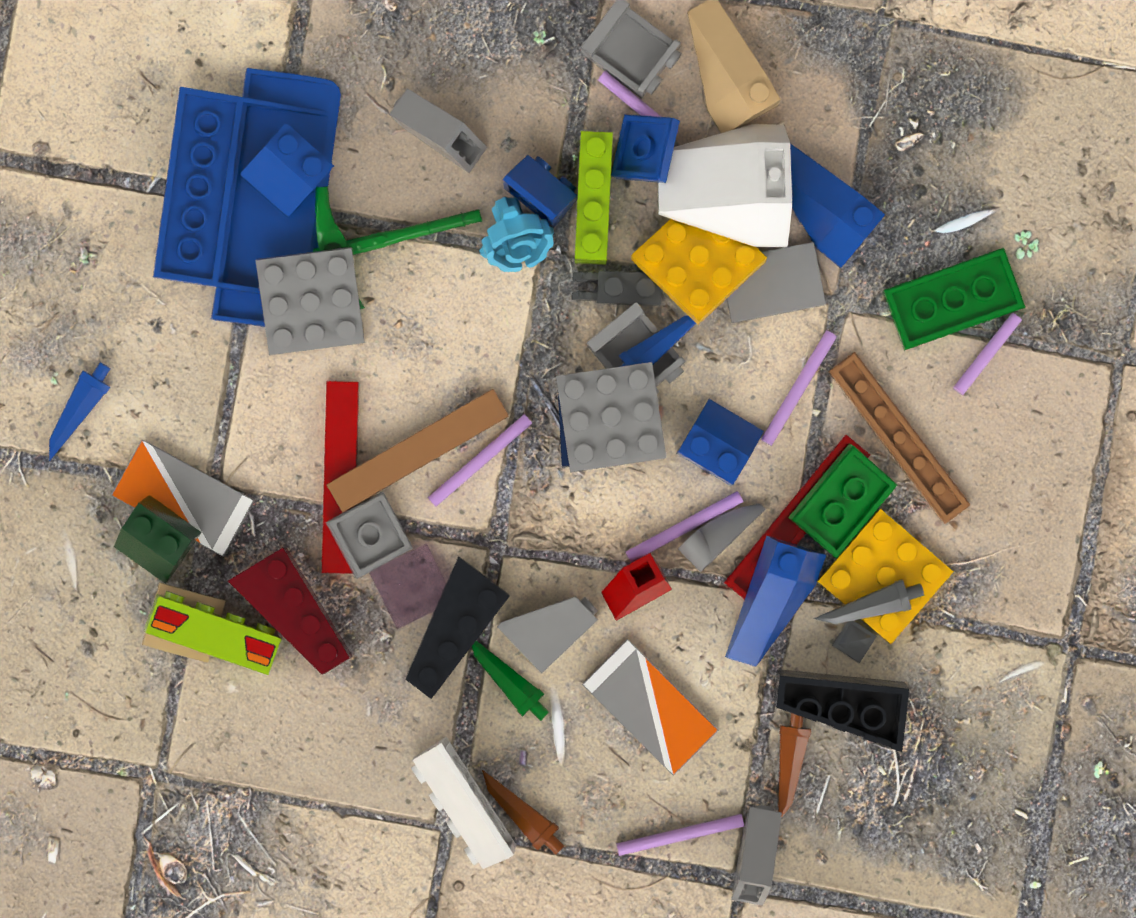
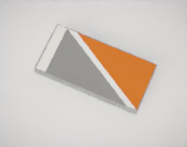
[111,440,255,557]
[582,639,718,776]

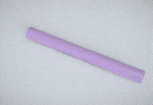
[761,330,837,446]
[428,414,532,507]
[625,491,743,563]
[616,814,744,856]

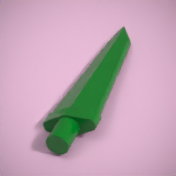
[472,641,549,721]

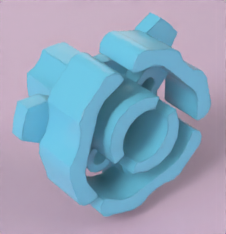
[479,197,554,272]

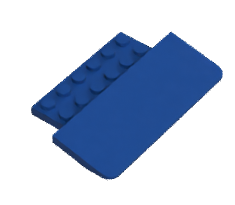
[153,68,341,327]

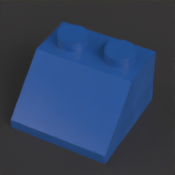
[240,123,334,217]
[503,155,577,229]
[676,399,764,486]

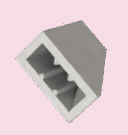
[389,88,487,173]
[497,596,598,674]
[731,805,782,906]

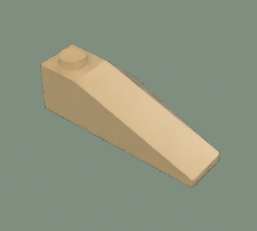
[687,0,781,133]

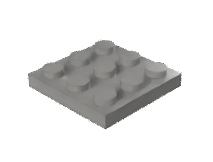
[255,247,365,355]
[556,362,666,473]

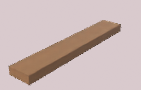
[828,352,970,524]
[327,389,509,513]

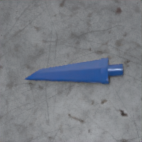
[618,315,696,367]
[49,362,111,461]

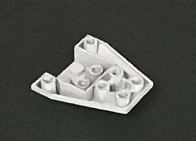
[658,124,792,247]

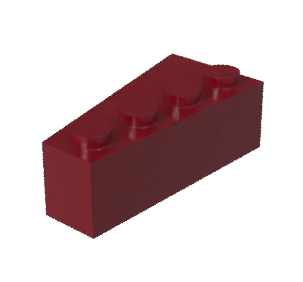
[228,547,353,675]

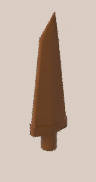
[778,713,811,818]
[482,770,565,855]

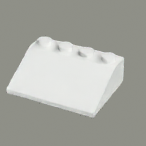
[411,737,516,869]

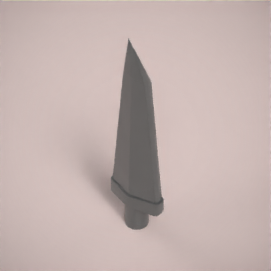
[814,579,924,624]

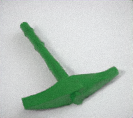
[313,186,482,310]

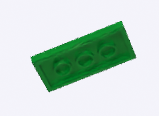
[883,248,1025,351]

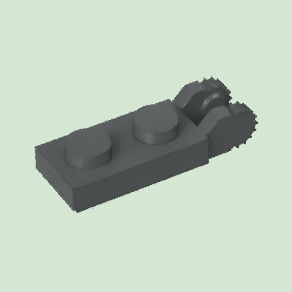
[572,271,662,306]

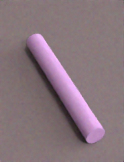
[598,70,679,133]
[953,313,1022,395]

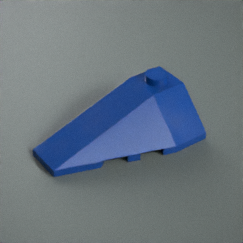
[790,143,885,268]
[725,536,826,667]

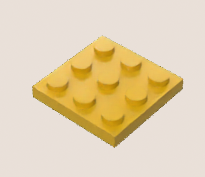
[631,219,767,325]
[817,509,954,644]

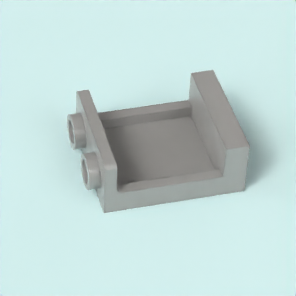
[581,0,681,98]
[587,302,685,394]

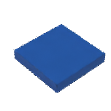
[611,114,680,183]

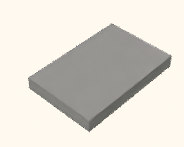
[727,242,826,323]

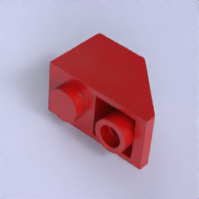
[601,553,672,621]

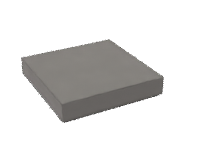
[326,492,413,579]

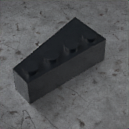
[405,555,510,699]
[774,669,909,752]

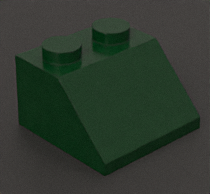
[114,495,202,584]

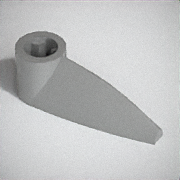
[678,504,765,572]

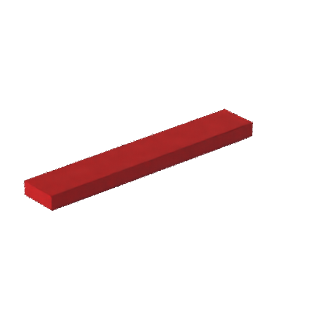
[322,381,359,574]
[724,435,871,600]

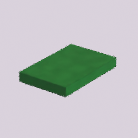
[788,444,897,559]

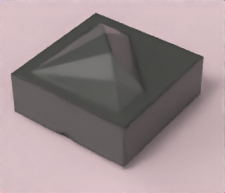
[832,621,877,663]

